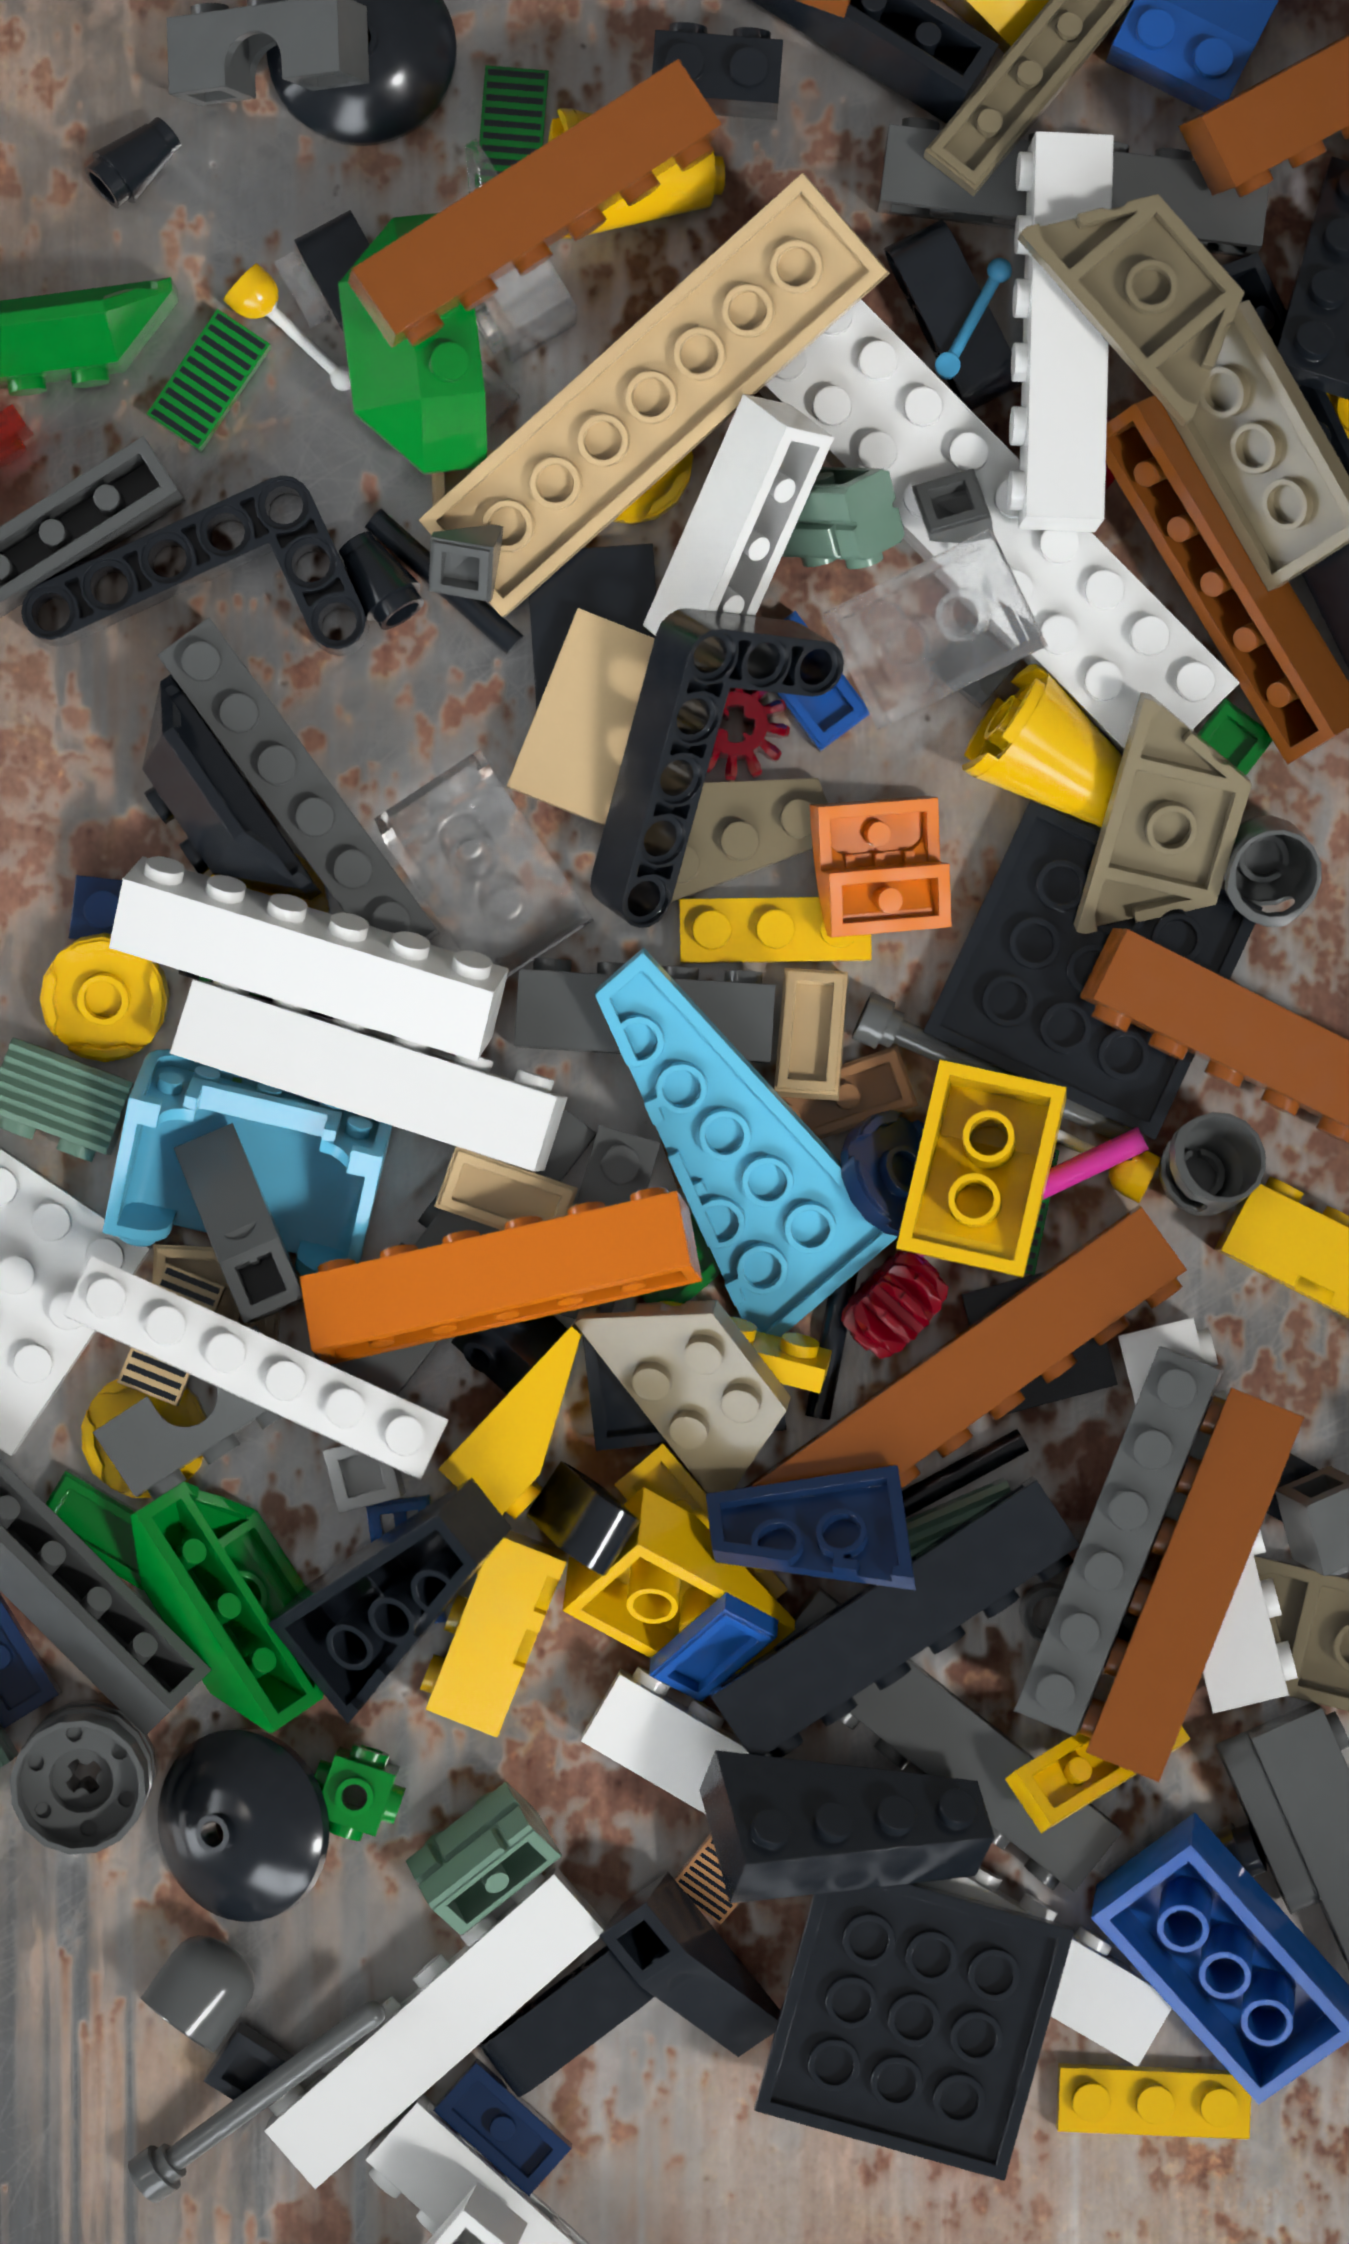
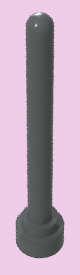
[851,992,1132,1139]
[128,2001,385,2203]

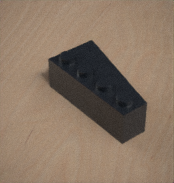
[268,1477,512,1724]
[700,1750,995,1904]

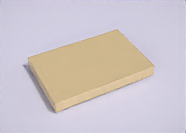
[507,608,655,826]

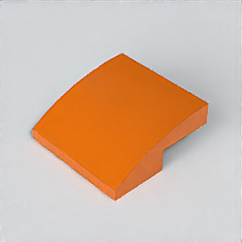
[810,796,952,937]

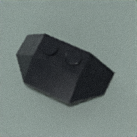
[142,674,321,900]

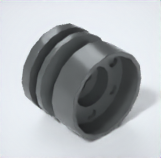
[10,1700,156,1855]

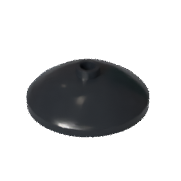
[266,0,457,146]
[157,1728,329,1922]

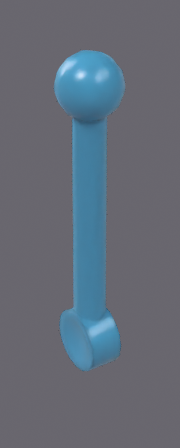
[934,258,1012,379]

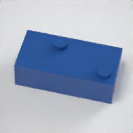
[1091,1812,1349,2105]

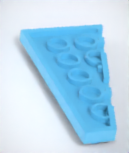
[595,947,898,1337]

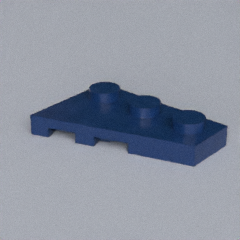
[706,1465,916,1591]

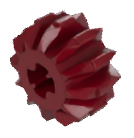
[707,688,790,781]
[841,1250,949,1359]

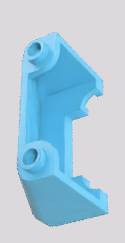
[102,1049,393,1276]

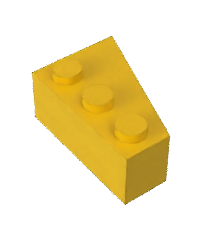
[1214,1176,1349,1319]
[420,1530,569,1738]

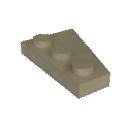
[671,778,828,903]

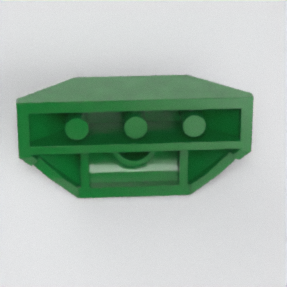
[338,213,487,474]
[0,277,179,396]
[130,1481,324,1734]

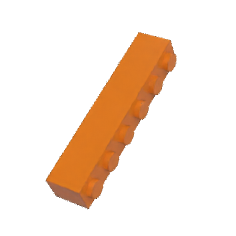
[299,1187,702,1365]

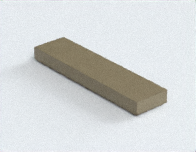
[923,0,1134,197]

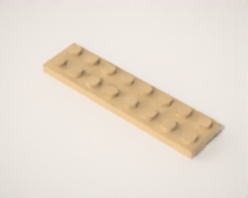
[419,173,890,617]

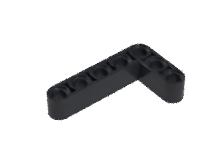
[21,475,370,656]
[590,608,844,928]

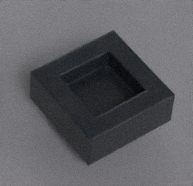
[203,2022,294,2100]

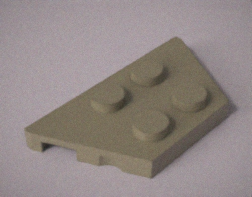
[1017,194,1244,427]
[1074,692,1252,934]
[574,1300,791,1493]
[1254,1555,1349,1711]

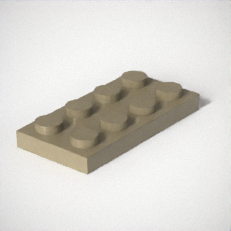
[1164,300,1349,592]

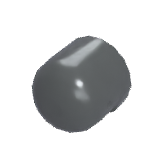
[1224,815,1322,927]
[1159,1112,1266,1216]
[140,1935,255,2053]

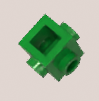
[315,1743,406,1841]

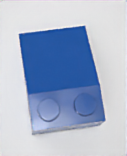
[1106,0,1279,112]

